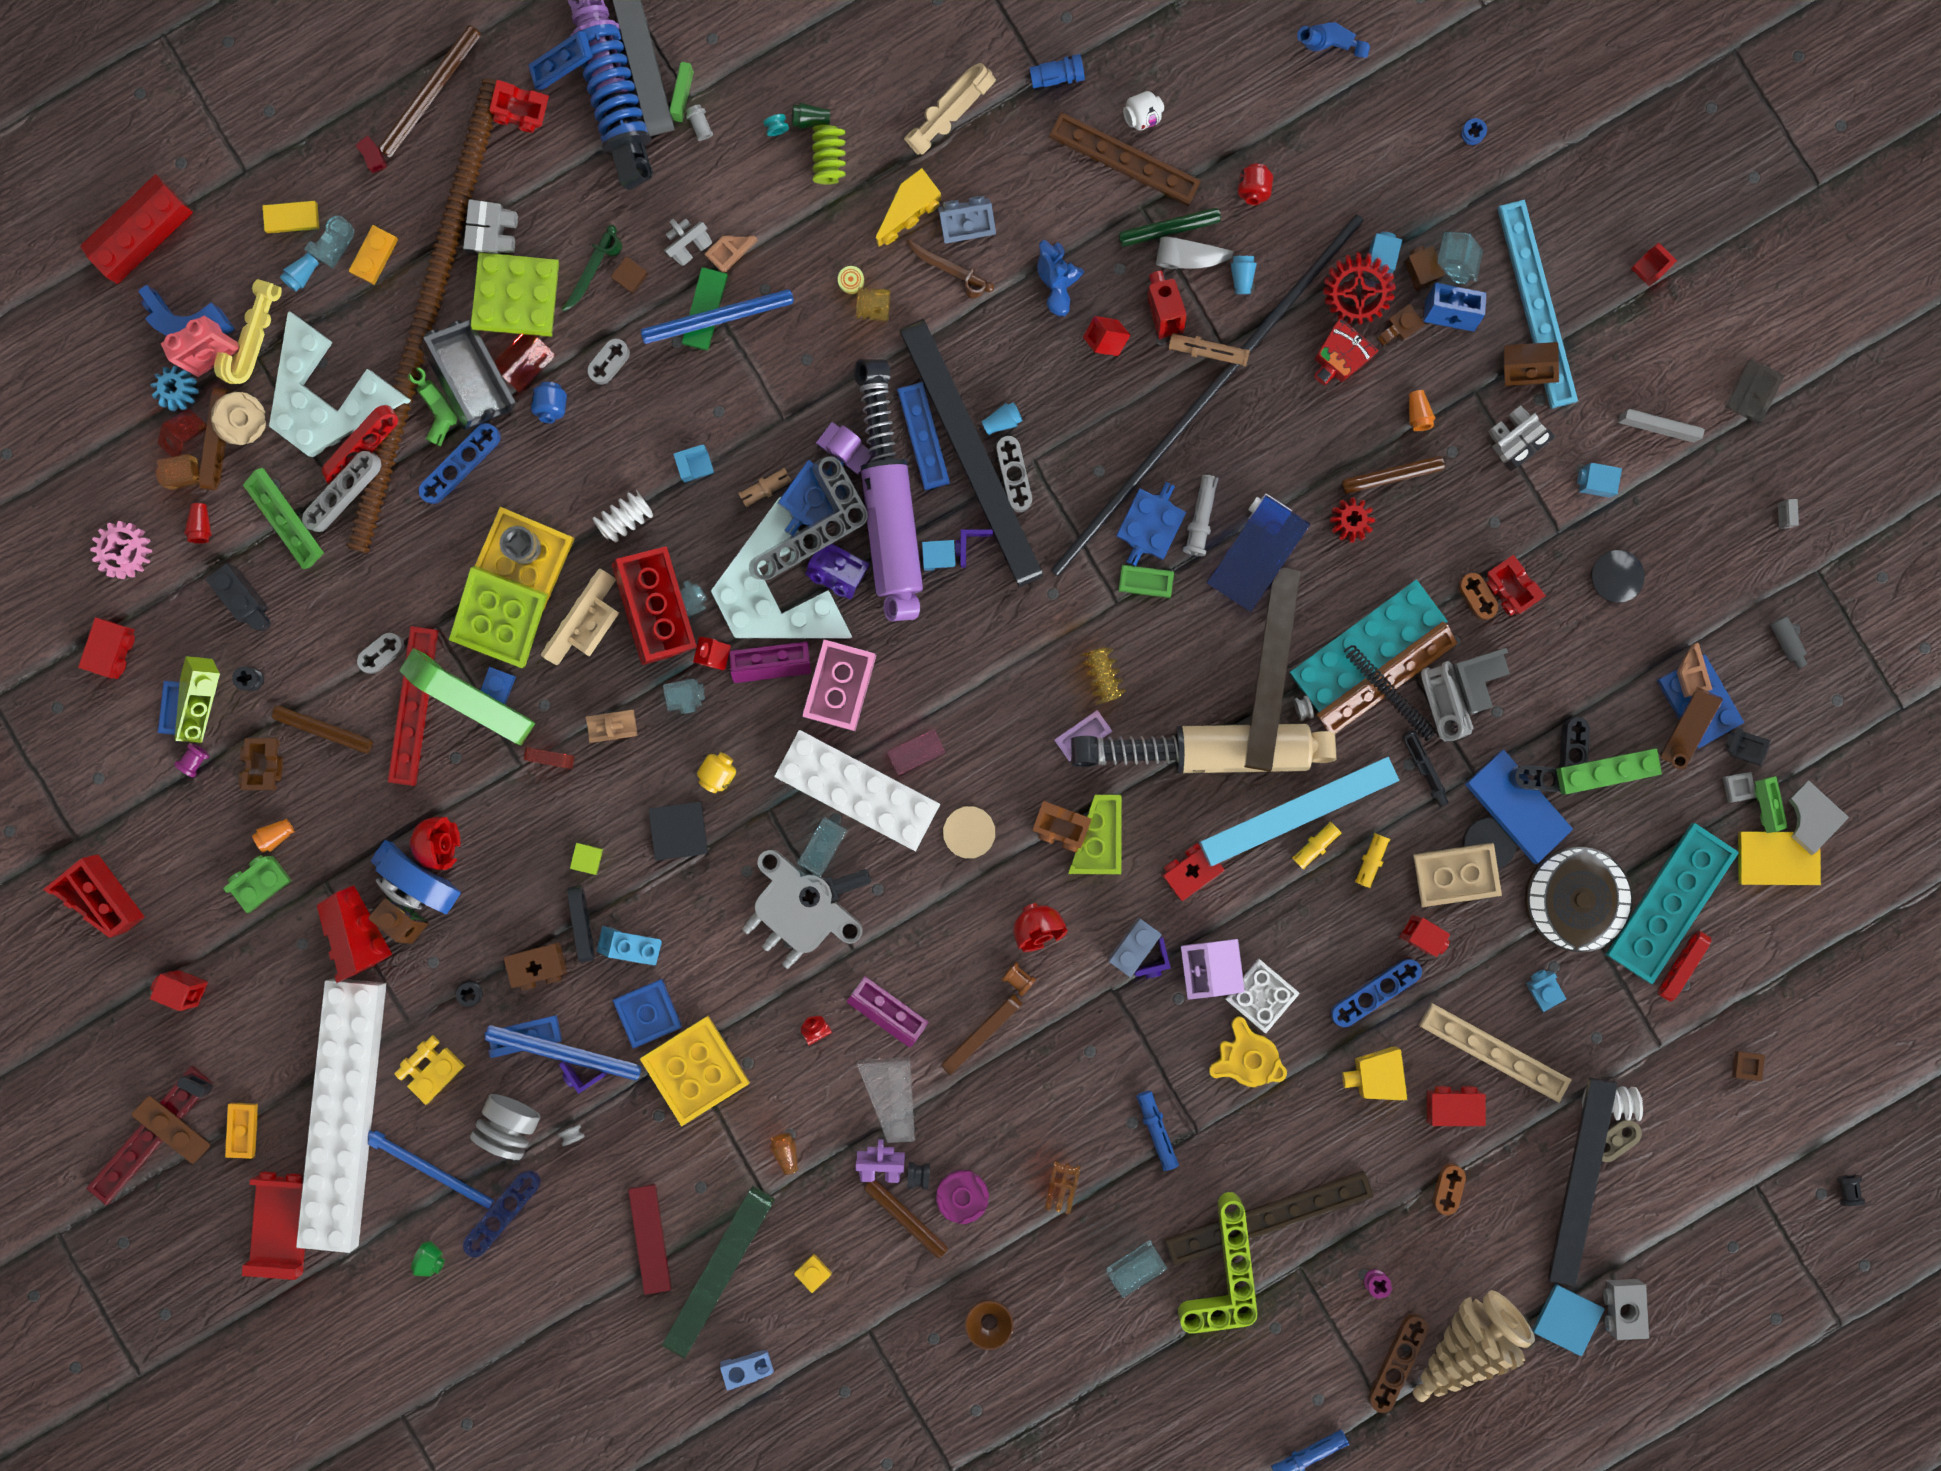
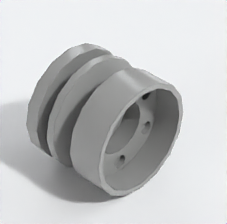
[470,1094,541,1160]

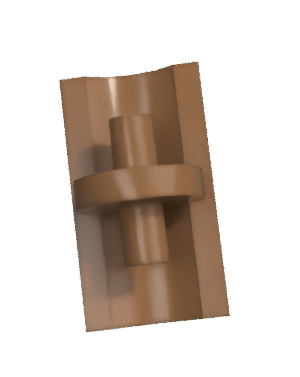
[586,710,638,743]

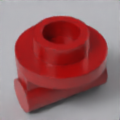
[801,1016,832,1045]

